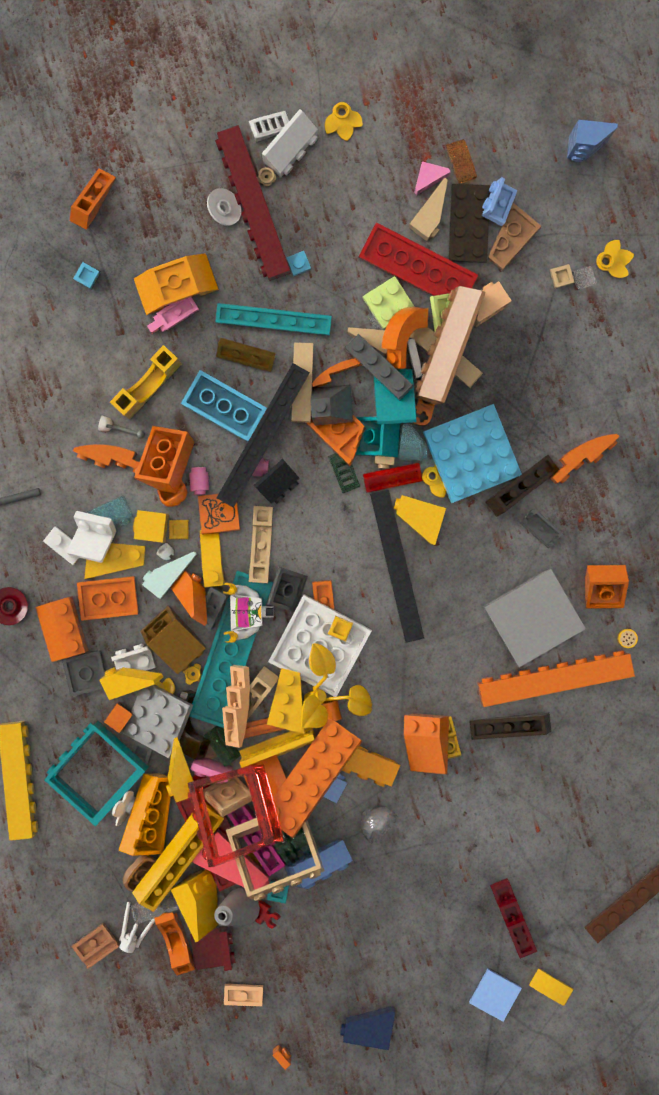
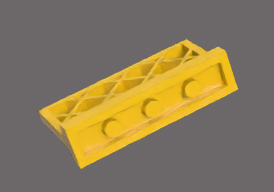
[239,728,316,768]

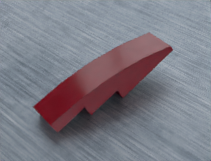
[490,878,537,959]

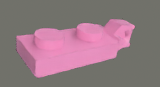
[147,297,199,334]

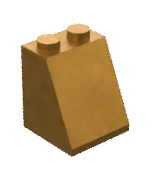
[140,606,206,674]

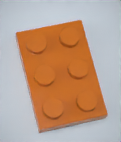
[77,576,139,621]

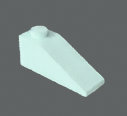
[142,552,198,599]

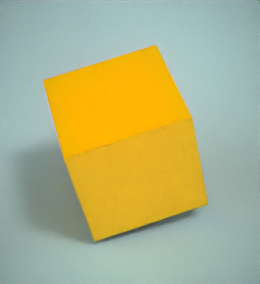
[133,510,169,543]

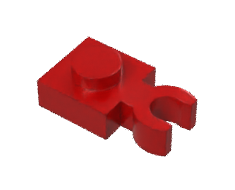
[255,900,281,929]

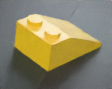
[171,869,219,942]

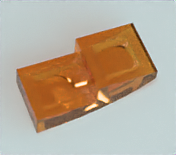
[446,139,477,184]

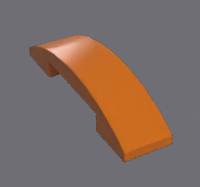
[312,358,369,388]

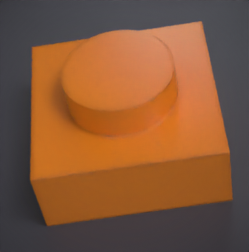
[272,1044,291,1070]

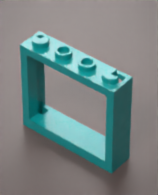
[44,721,149,827]

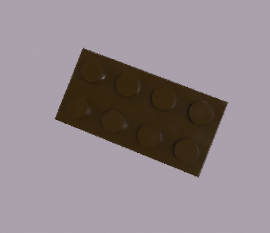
[448,184,490,263]

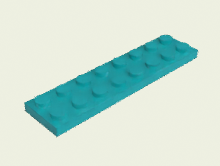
[189,570,274,728]

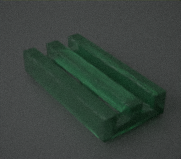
[204,726,241,767]

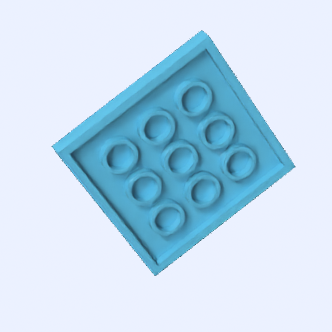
[423,404,522,503]

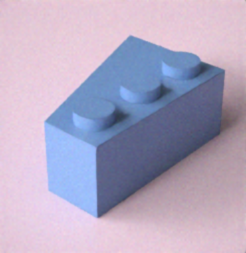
[284,839,353,889]

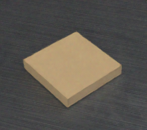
[201,773,255,817]

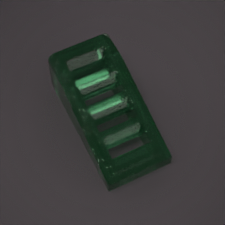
[328,453,360,493]

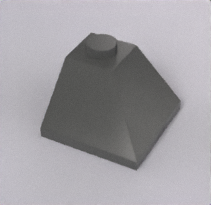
[311,385,353,426]

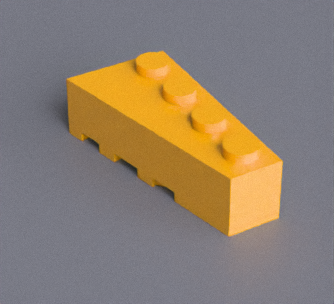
[342,746,400,787]
[119,773,171,856]

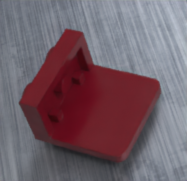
[190,926,236,971]

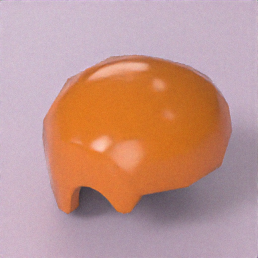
[157,480,188,507]

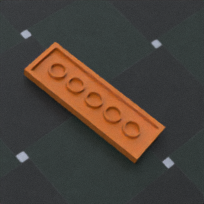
[261,718,362,838]

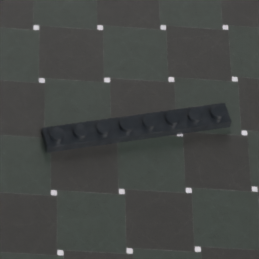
[217,363,310,508]
[370,490,424,643]

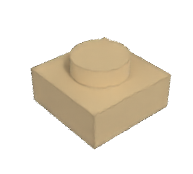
[550,264,574,289]
[374,456,395,469]

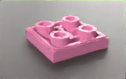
[191,758,233,784]

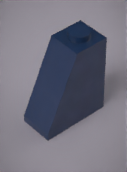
[340,1006,395,1050]

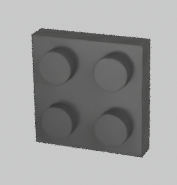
[62,650,105,697]

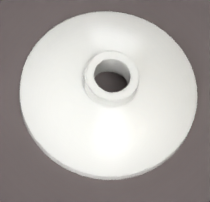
[207,188,242,226]

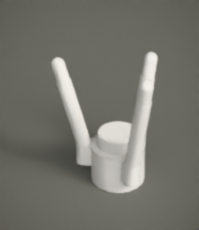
[119,902,155,953]

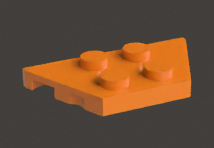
[306,415,365,466]

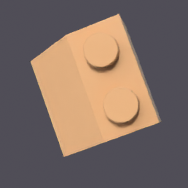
[474,281,512,328]

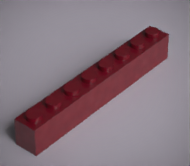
[215,125,291,281]

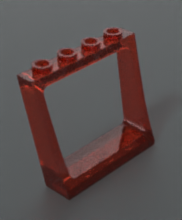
[188,764,284,867]

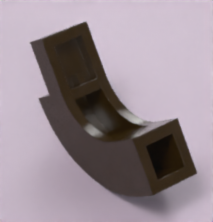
[178,690,211,760]

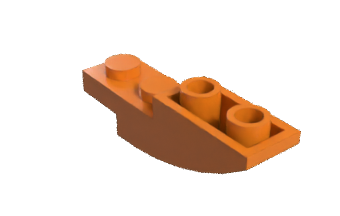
[550,434,620,484]
[73,444,139,473]

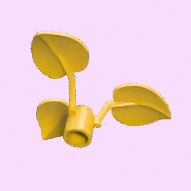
[301,643,372,728]

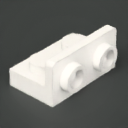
[111,643,156,671]

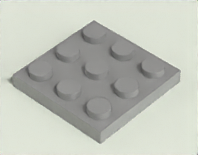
[123,685,193,758]

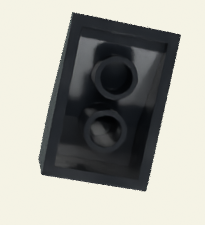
[254,458,300,504]

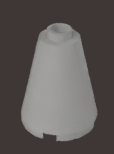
[214,888,260,927]

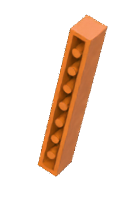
[477,650,635,707]

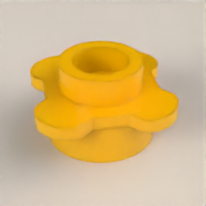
[183,663,202,685]

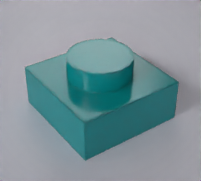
[267,880,289,904]

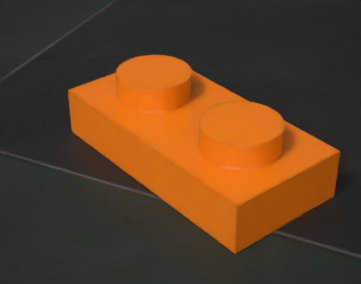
[312,580,335,610]

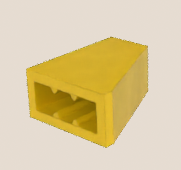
[393,495,446,545]

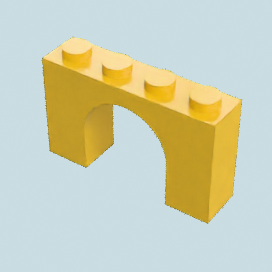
[110,345,182,419]

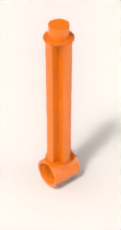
[244,700,342,739]

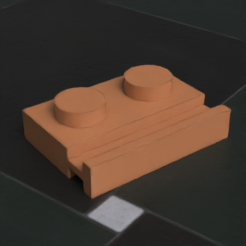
[72,923,120,969]

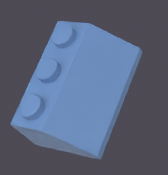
[567,120,618,162]

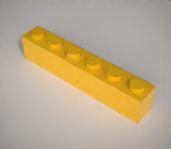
[0,721,38,841]
[132,800,224,912]

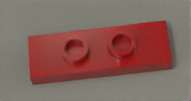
[363,463,423,493]

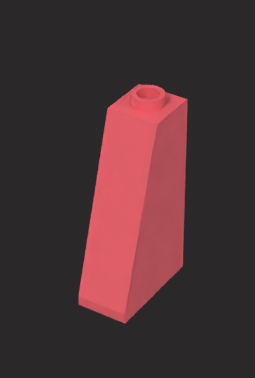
[192,829,270,890]

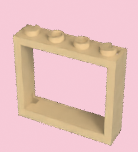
[226,816,325,901]

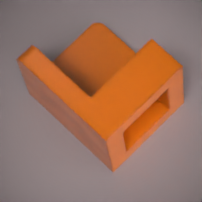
[104,702,133,733]

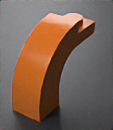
[382,307,428,369]
[154,912,195,976]

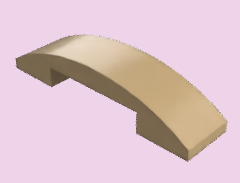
[249,506,273,584]

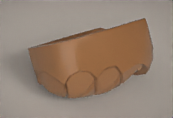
[123,855,157,892]

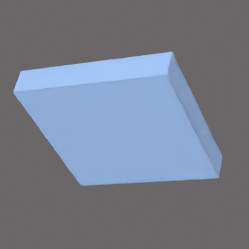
[469,968,522,1022]

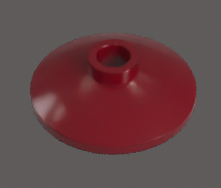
[0,587,28,626]

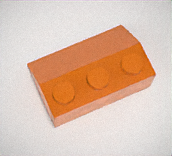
[134,426,194,493]
[35,596,89,662]

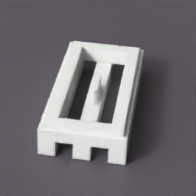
[407,339,423,379]

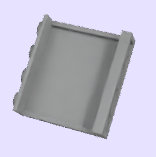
[483,569,586,668]

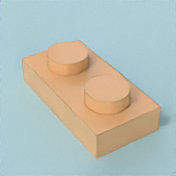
[224,984,263,1006]

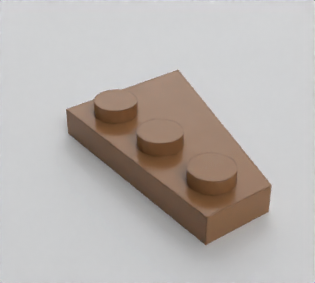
[488,203,541,271]

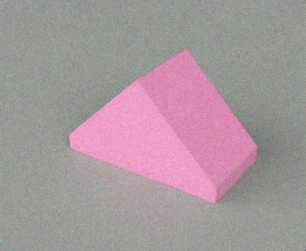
[414,162,450,196]

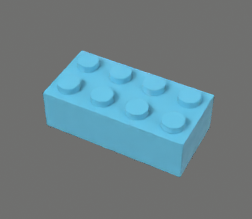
[181,370,267,442]

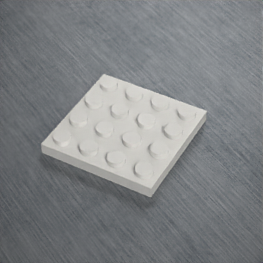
[268,594,372,697]

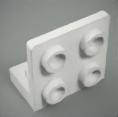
[67,511,117,563]

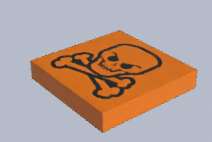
[198,494,240,535]

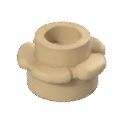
[257,167,276,186]

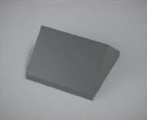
[267,567,308,612]

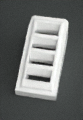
[249,111,289,142]

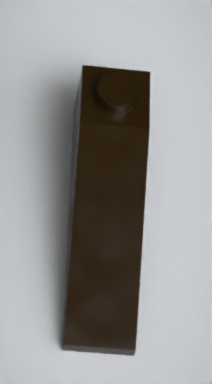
[485,455,560,517]
[470,712,551,740]

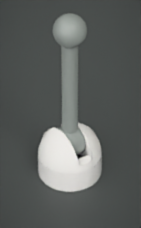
[98,416,144,438]

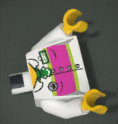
[223,582,274,643]

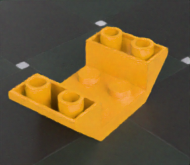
[134,253,219,315]

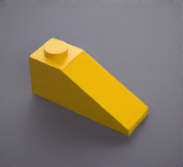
[200,530,225,587]
[99,667,163,700]
[166,737,198,803]

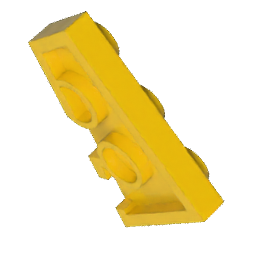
[84,543,146,579]
[267,668,305,734]

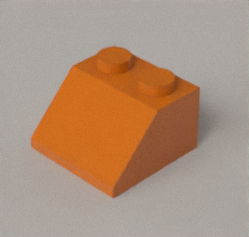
[585,565,629,608]

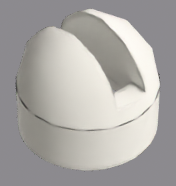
[157,543,174,560]

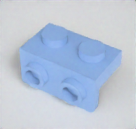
[482,177,517,226]

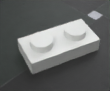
[43,526,79,565]

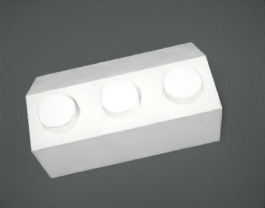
[262,109,318,178]

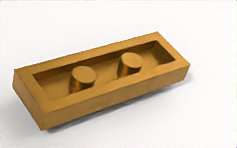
[216,338,276,372]

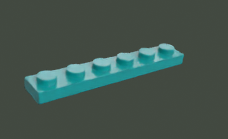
[215,303,332,336]

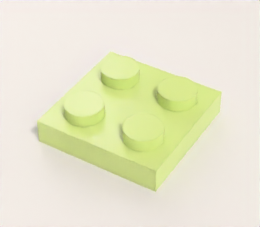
[362,276,415,329]

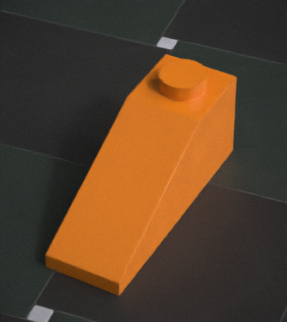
[69,168,116,230]
[170,571,207,626]

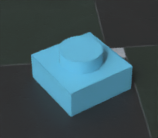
[286,251,311,276]
[73,262,100,289]

